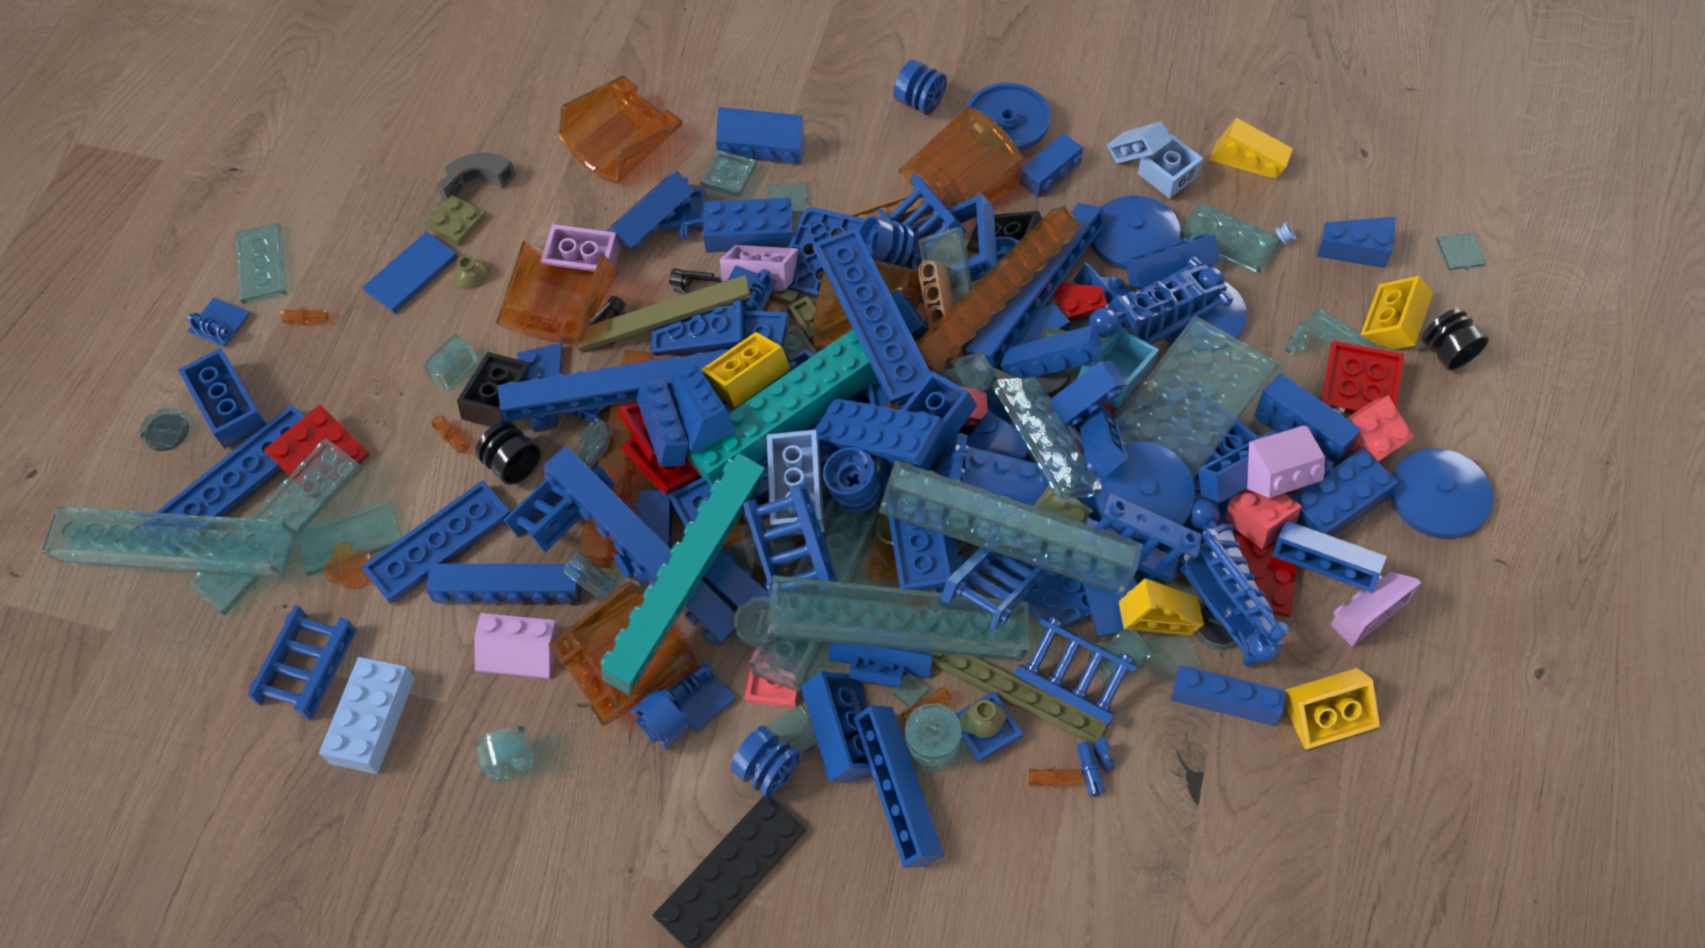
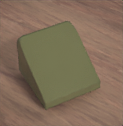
[771,288,801,305]

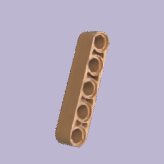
[918,260,964,373]

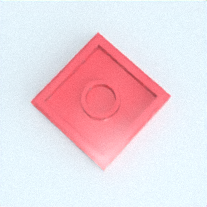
[745,652,803,707]

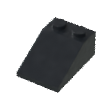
[966,210,1048,262]
[457,352,530,427]

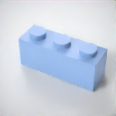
[1106,121,1172,164]

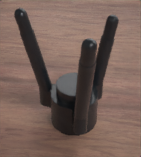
[669,268,721,295]
[586,296,626,347]

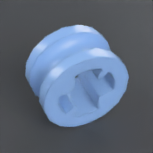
[1276,222,1296,245]

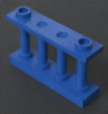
[878,173,967,266]
[503,466,615,553]
[743,483,837,601]
[1079,493,1202,583]
[940,534,1046,630]
[247,605,357,721]
[1014,616,1139,724]

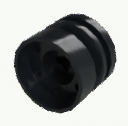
[1421,307,1489,371]
[475,421,541,485]

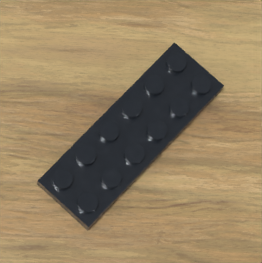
[652,796,806,948]

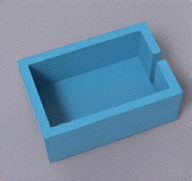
[1079,327,1159,409]

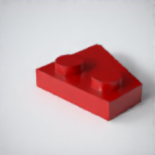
[1055,283,1107,322]

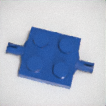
[662,177,706,240]
[932,433,969,498]

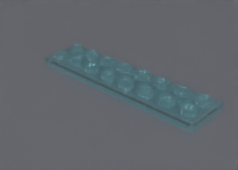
[188,437,362,615]

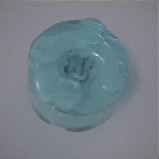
[474,726,535,781]

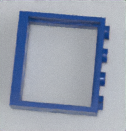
[907,194,998,303]

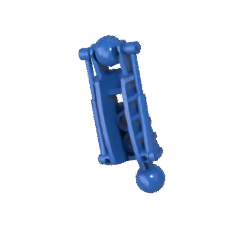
[1089,257,1233,345]
[1176,498,1289,667]

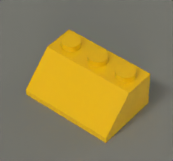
[1360,275,1434,350]
[701,332,791,408]
[1285,668,1380,750]

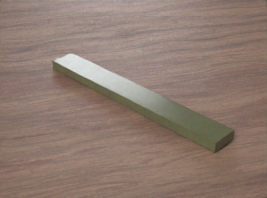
[576,275,751,352]
[911,631,1108,746]

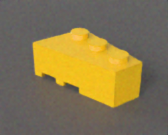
[1209,118,1293,179]
[1119,579,1204,636]

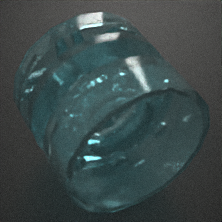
[905,703,962,772]

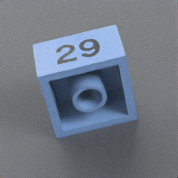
[1138,134,1204,199]

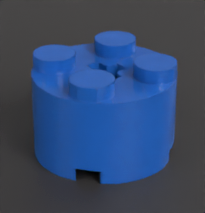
[630,688,692,750]

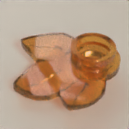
[865,539,899,581]
[323,541,372,589]

